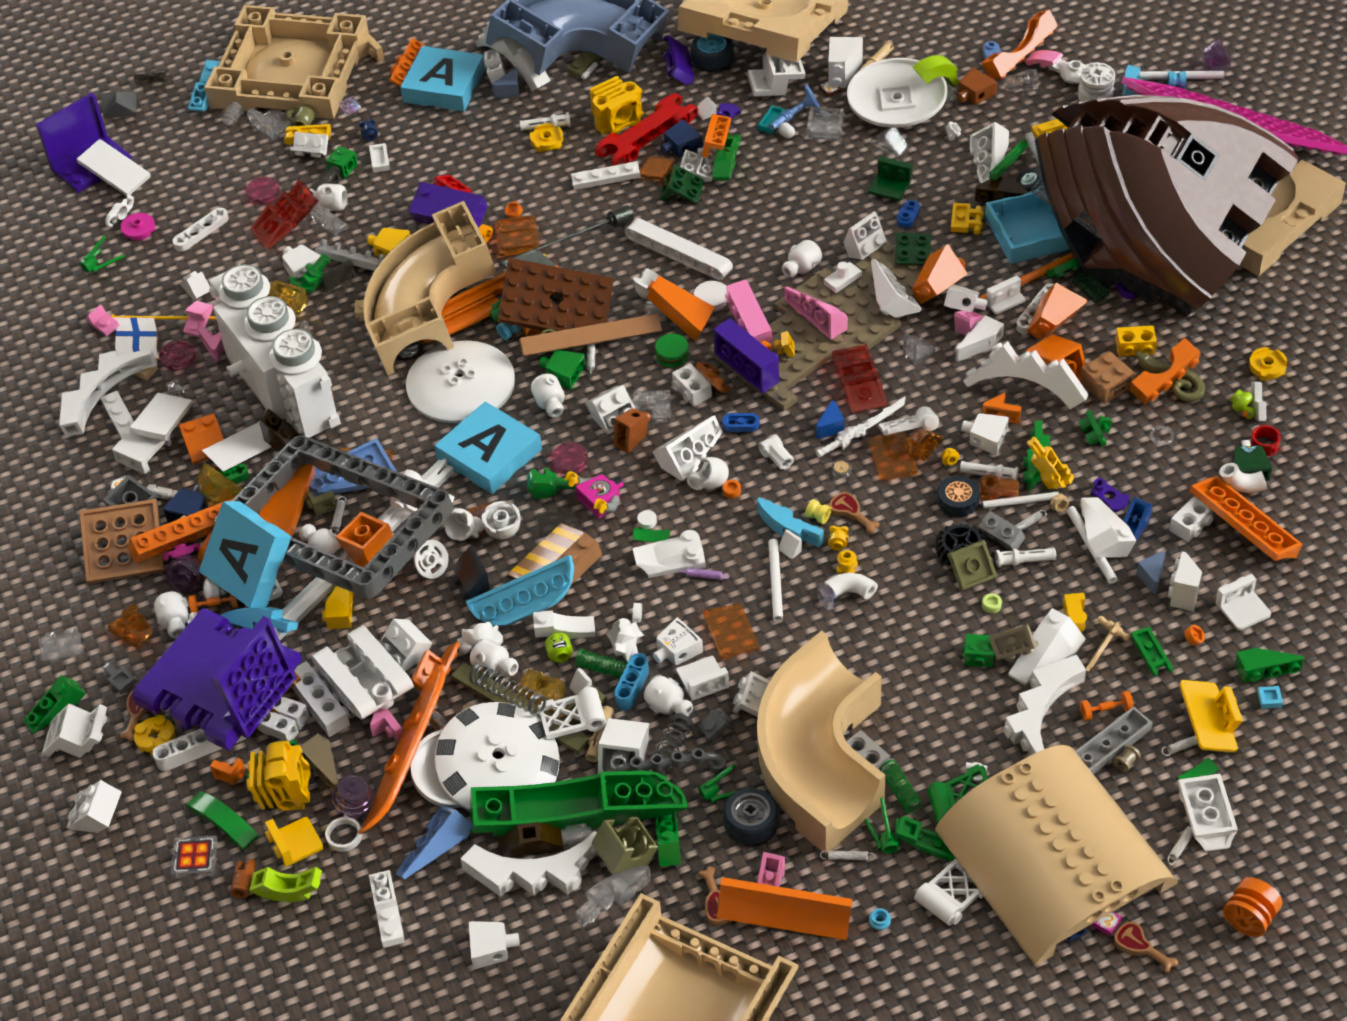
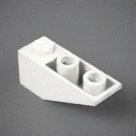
[955,315,1004,362]

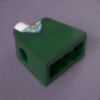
[1232,440,1272,481]

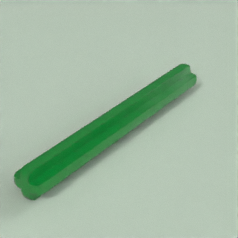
[989,138,1029,181]

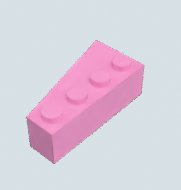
[725,279,773,343]

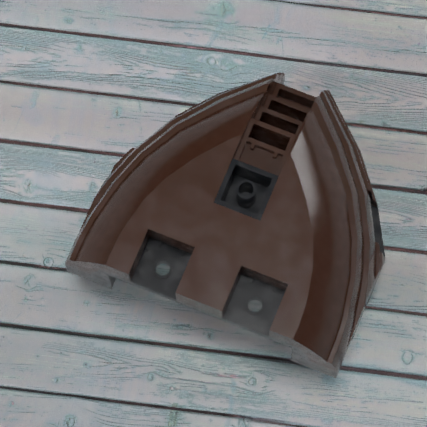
[1035,95,1298,317]

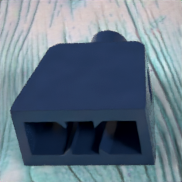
[660,120,703,157]
[163,485,208,522]

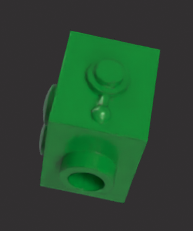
[326,146,358,179]
[962,634,995,667]

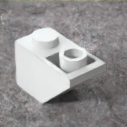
[180,271,210,300]

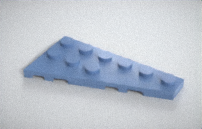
[306,438,397,499]

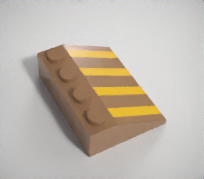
[507,523,602,585]

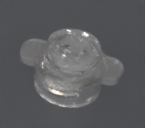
[168,378,184,397]

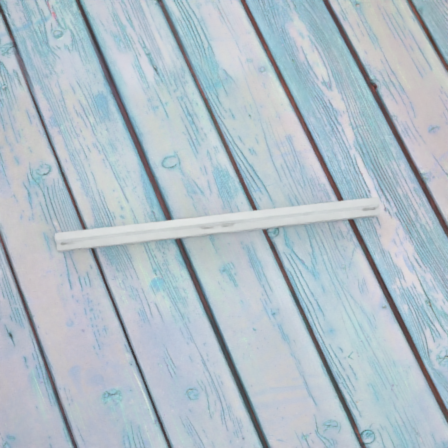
[274,459,454,640]

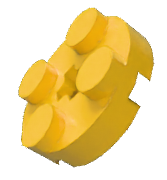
[530,123,563,152]
[1249,347,1287,381]
[134,715,176,755]

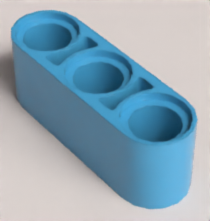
[614,653,649,711]

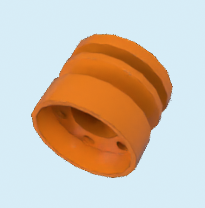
[1223,877,1283,937]

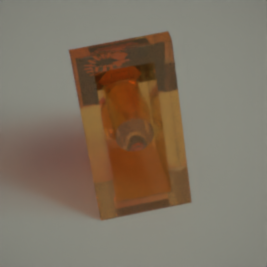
[907,428,944,461]

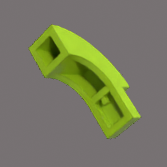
[912,55,959,87]
[249,867,322,902]

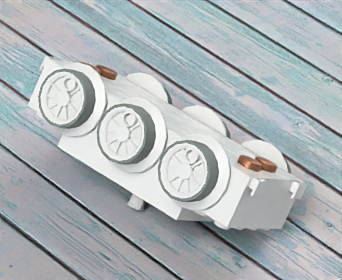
[209,264,341,438]

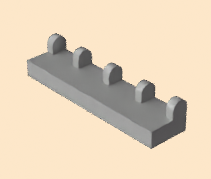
[315,239,385,271]

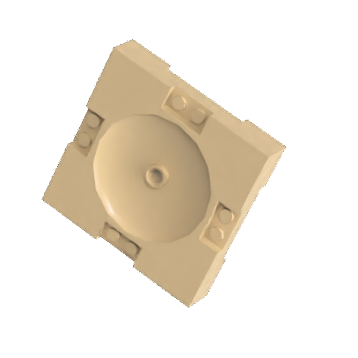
[677,0,849,63]
[204,5,369,119]
[1224,160,1346,276]

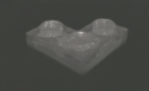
[634,390,671,423]

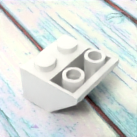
[843,211,887,260]
[585,385,635,434]
[1167,551,1202,612]
[379,619,432,671]
[66,780,121,833]

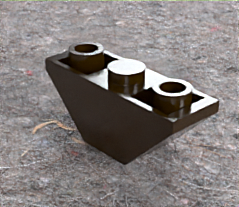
[975,177,1028,202]
[259,409,302,452]
[498,822,564,858]

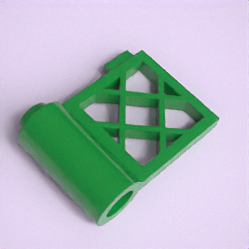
[927,764,989,824]

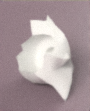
[606,618,645,662]

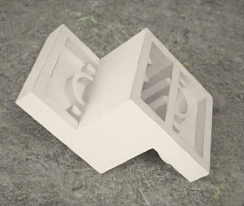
[747,54,806,96]
[42,704,107,758]

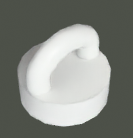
[687,470,706,490]

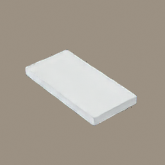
[77,139,151,196]
[130,393,192,441]

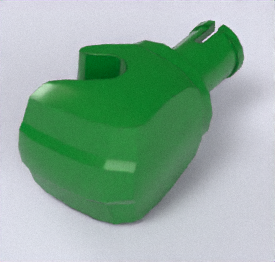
[289,253,331,294]
[526,467,575,499]

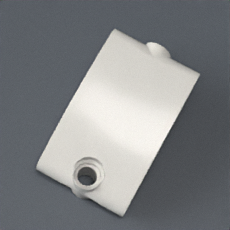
[311,625,414,720]

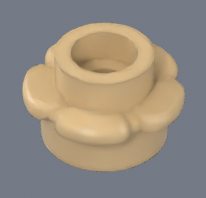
[1050,494,1069,512]

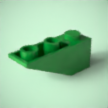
[1235,648,1305,683]
[23,675,86,734]
[655,812,681,867]

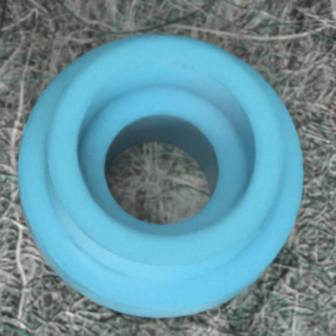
[869,908,891,930]

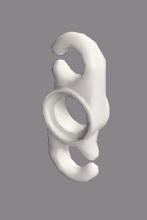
[105,195,134,227]

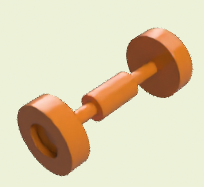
[189,594,239,613]
[1079,691,1134,721]

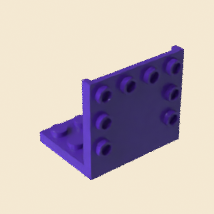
[36,92,133,193]

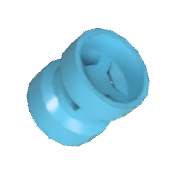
[1167,71,1187,88]
[496,323,521,340]

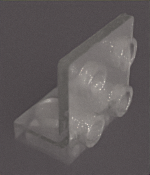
[247,108,294,140]

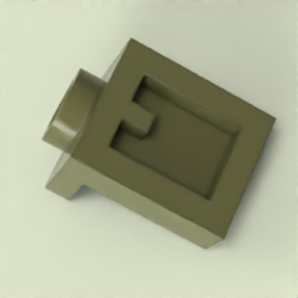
[305,490,336,516]

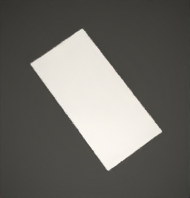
[202,422,271,471]

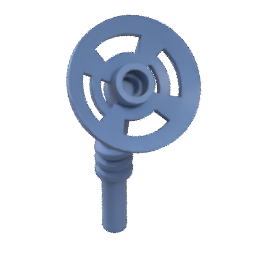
[769,83,823,130]

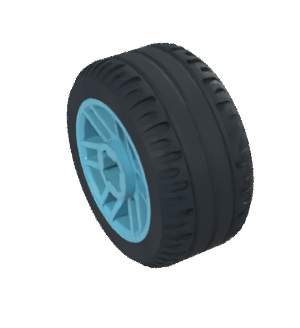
[691,34,734,72]

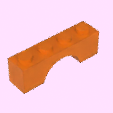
[1129,338,1201,405]

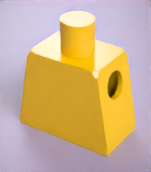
[367,228,410,258]

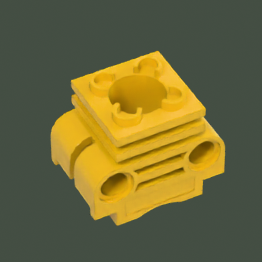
[589,76,644,135]
[246,740,311,811]

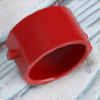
[1250,425,1281,457]

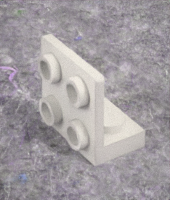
[677,656,729,701]

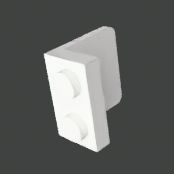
[1215,574,1271,631]

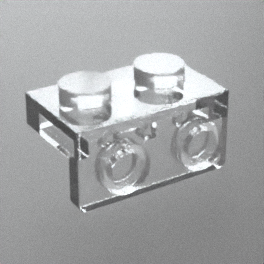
[310,202,347,236]
[39,629,83,662]

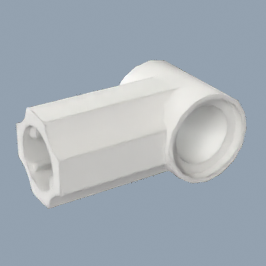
[758,435,794,470]

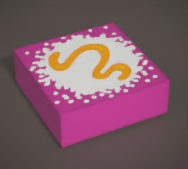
[1091,912,1122,936]

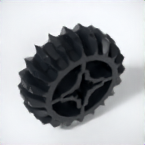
[935,522,988,567]

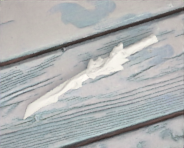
[816,397,906,457]

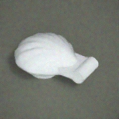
[1048,59,1085,84]

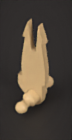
[1086,616,1130,672]

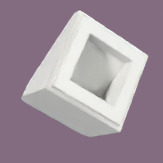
[697,97,717,120]
[779,529,802,559]
[570,668,592,695]

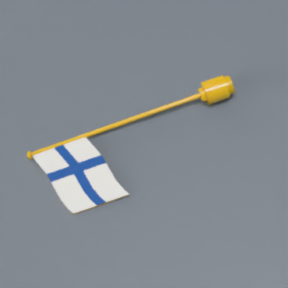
[111,314,216,360]

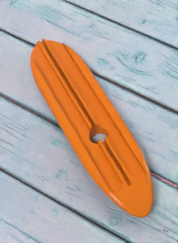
[418,264,559,344]
[358,664,446,834]

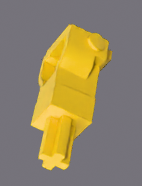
[1027,437,1074,489]

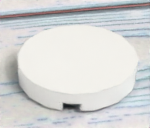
[694,281,727,310]

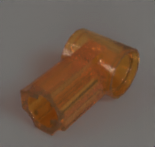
[980,475,1019,500]

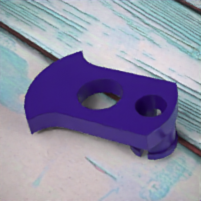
[716,103,741,121]
[1091,478,1129,512]

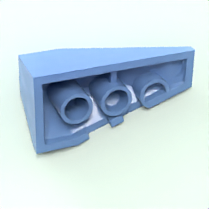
[395,806,472,879]

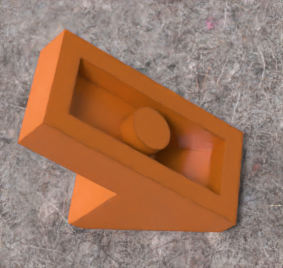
[982,393,1022,424]

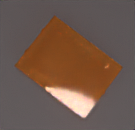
[494,216,540,256]

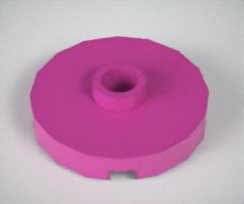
[121,213,155,241]
[162,543,200,561]

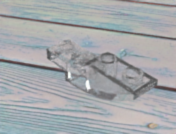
[575,865,651,928]

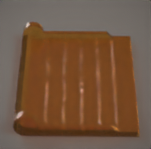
[867,431,919,481]
[702,603,760,660]

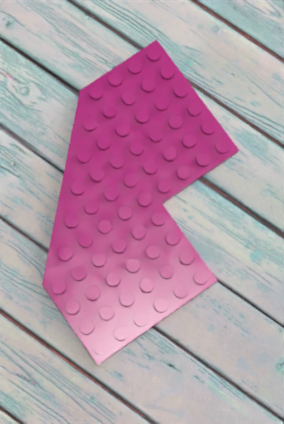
[1121,76,1347,156]

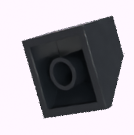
[452,546,490,601]

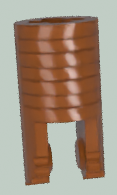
[230,859,256,899]

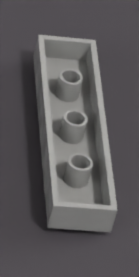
[1075,706,1153,774]

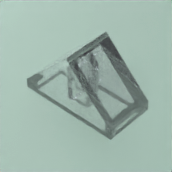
[871,126,908,157]
[903,334,936,364]

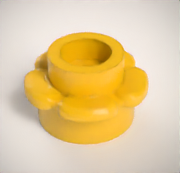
[941,448,959,466]

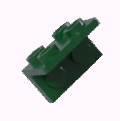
[868,156,913,201]
[659,164,704,204]
[895,233,931,265]

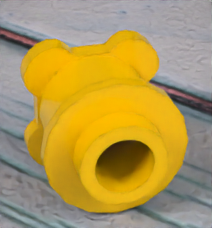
[828,525,849,551]
[836,550,858,574]

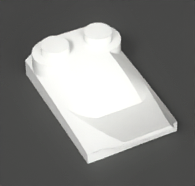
[632,530,706,578]
[1178,774,1238,852]

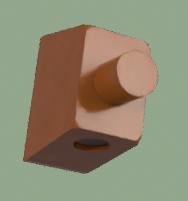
[956,67,997,104]
[613,408,651,453]

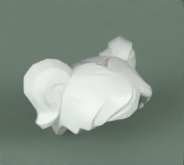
[442,508,484,541]
[457,622,503,654]

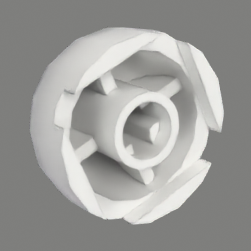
[482,501,521,540]

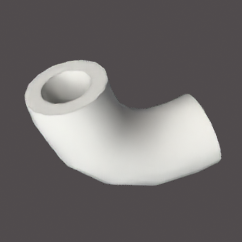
[1219,463,1268,493]
[822,573,878,599]

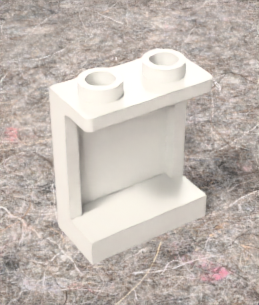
[112,430,172,474]

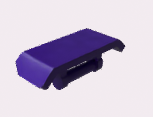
[663,35,694,84]

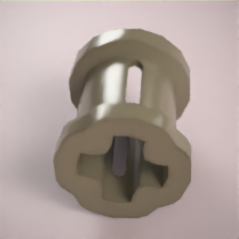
[1113,745,1141,772]

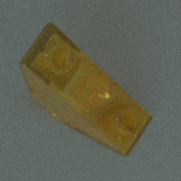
[197,463,243,503]

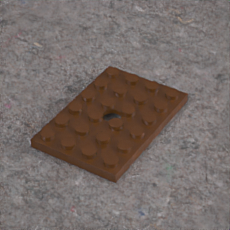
[497,258,614,331]

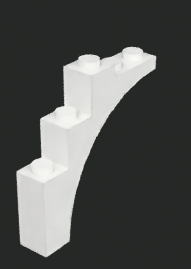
[475,21,550,91]
[963,341,1089,409]
[59,349,157,437]
[1003,655,1086,756]
[461,831,598,897]

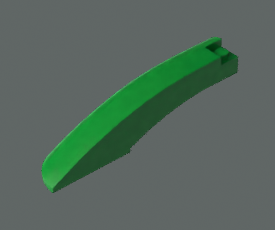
[470,771,688,836]

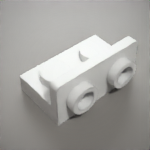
[290,132,328,158]
[986,275,1025,315]
[733,671,770,717]

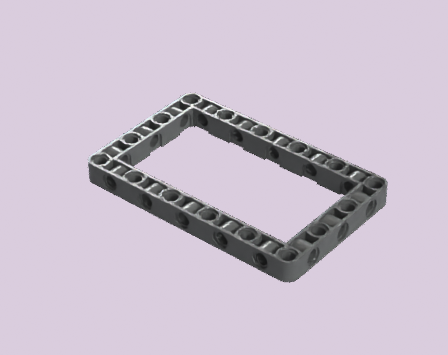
[215,436,454,598]

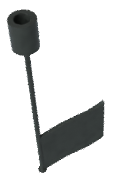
[498,205,634,300]

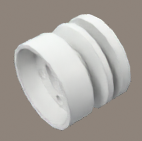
[1078,62,1115,101]

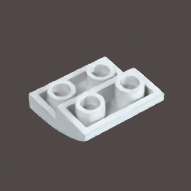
[680,149,716,182]

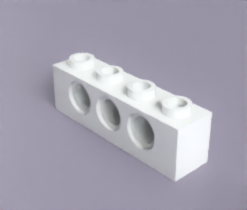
[291,661,350,737]

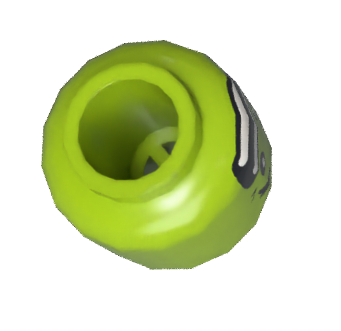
[545,632,573,663]

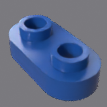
[897,200,920,228]
[722,413,760,432]

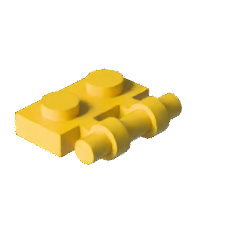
[950,203,984,235]

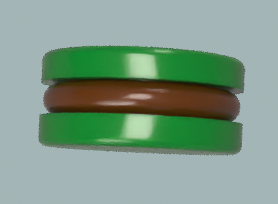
[655,334,689,367]

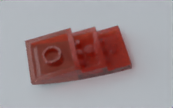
[250,180,319,249]
[831,344,888,413]

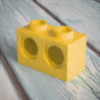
[1115,326,1157,356]

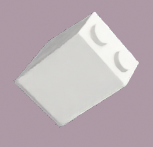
[829,37,863,88]
[598,718,649,774]

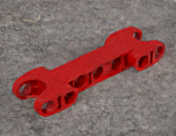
[595,93,699,166]

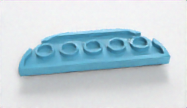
[466,555,574,626]

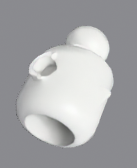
[304,184,347,212]
[782,240,822,277]
[531,374,565,417]
[299,524,344,557]
[154,591,189,639]
[470,640,518,677]
[644,676,693,716]

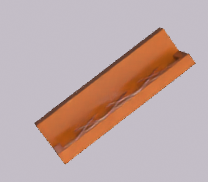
[701,114,731,158]

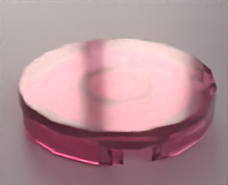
[246,177,280,204]
[159,340,196,370]
[551,442,588,474]

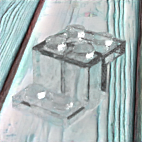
[807,107,845,141]

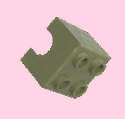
[592,817,658,874]

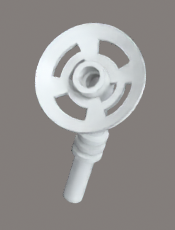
[393,533,448,579]

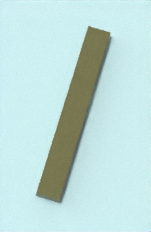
[451,662,590,755]

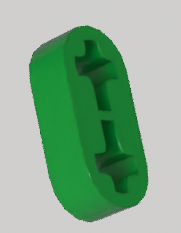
[213,463,249,489]

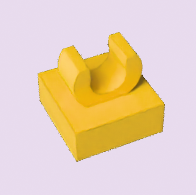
[774,331,795,358]

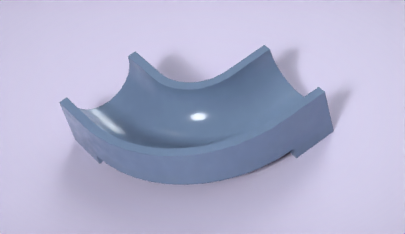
[486,0,670,76]

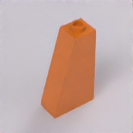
[646,276,715,341]

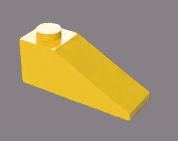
[322,586,353,630]

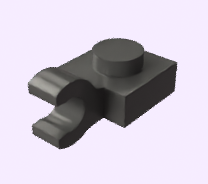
[103,662,136,694]

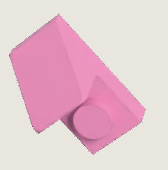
[183,301,213,338]
[85,305,120,337]
[954,311,984,336]
[198,326,225,362]
[370,709,403,743]
[757,852,785,887]

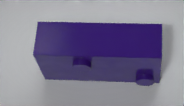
[409,182,488,228]
[713,318,779,394]

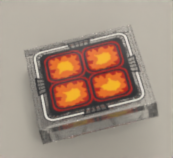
[171,835,218,878]

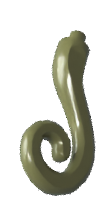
[1135,351,1205,402]

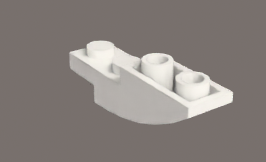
[369,870,405,948]

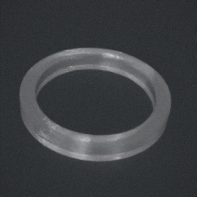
[1150,425,1174,445]

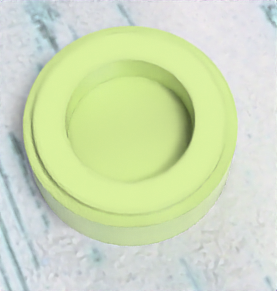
[982,593,1002,613]

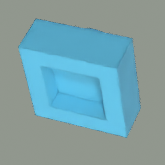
[1257,686,1283,709]

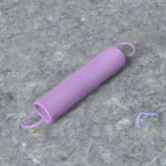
[679,568,729,580]

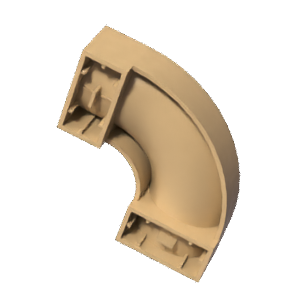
[363,201,497,376]
[757,631,885,854]

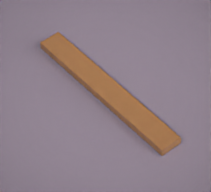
[519,313,662,357]

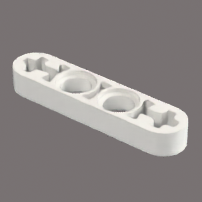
[173,208,229,252]
[1016,283,1054,334]

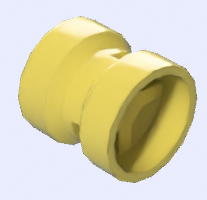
[805,499,831,524]

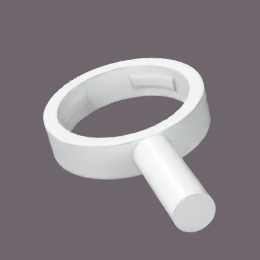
[325,797,362,852]

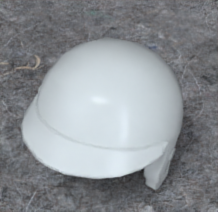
[633,268,660,300]
[700,457,729,490]

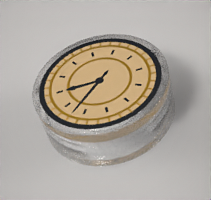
[832,460,851,478]

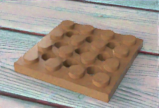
[79,499,165,584]

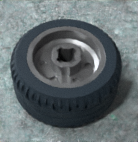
[723,788,779,845]

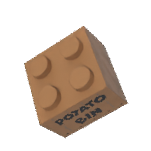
[1080,351,1135,404]

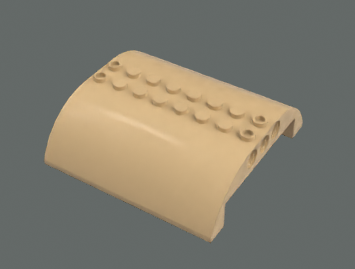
[935,745,1178,966]
[560,893,799,1021]

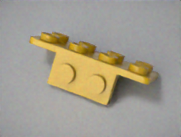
[1179,680,1243,752]

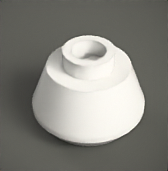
[204,578,227,599]

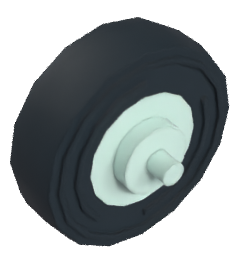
[1016,168,1044,192]

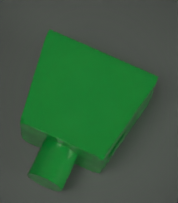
[539,350,586,390]

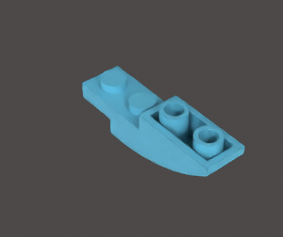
[188,60,221,112]
[757,497,824,547]
[221,607,298,633]

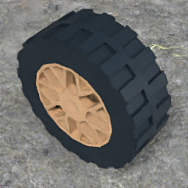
[937,475,980,518]

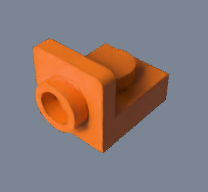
[210,758,245,786]

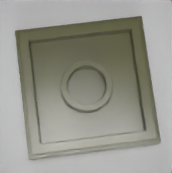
[947,540,998,591]

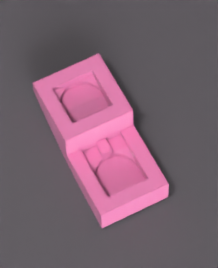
[1025,50,1063,68]

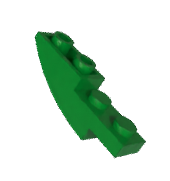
[713,135,741,181]
[1023,420,1050,490]

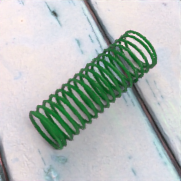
[575,649,628,679]
[879,760,922,813]

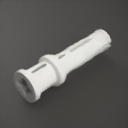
[520,112,571,131]
[960,461,1019,484]
[995,548,1056,568]

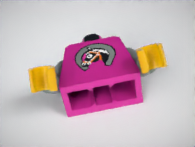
[565,471,624,519]

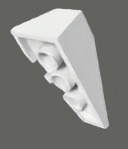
[970,122,1009,184]
[871,258,922,318]
[652,415,723,481]
[1080,497,1136,558]
[1008,608,1085,685]

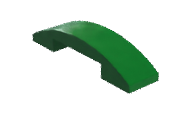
[186,791,259,851]
[896,816,956,861]

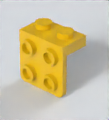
[264,817,323,867]

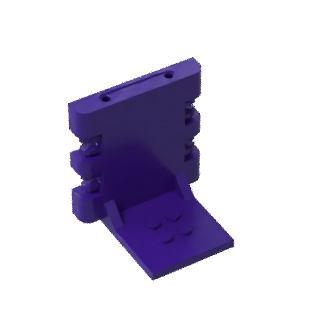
[132,608,303,751]

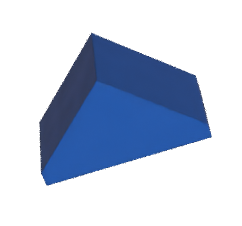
[816,401,844,439]
[1123,497,1152,540]

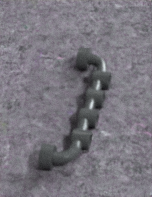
[608,748,726,773]

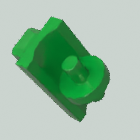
[1078,410,1112,446]

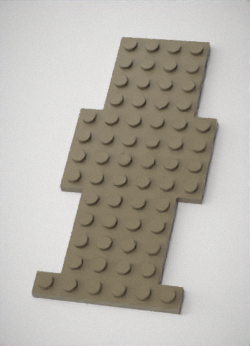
[709,241,923,411]

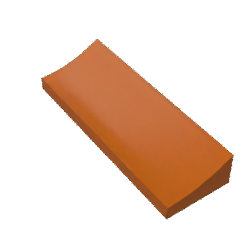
[259,464,315,565]
[1189,475,1303,561]
[717,877,853,940]

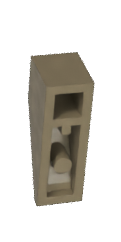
[300,734,341,796]

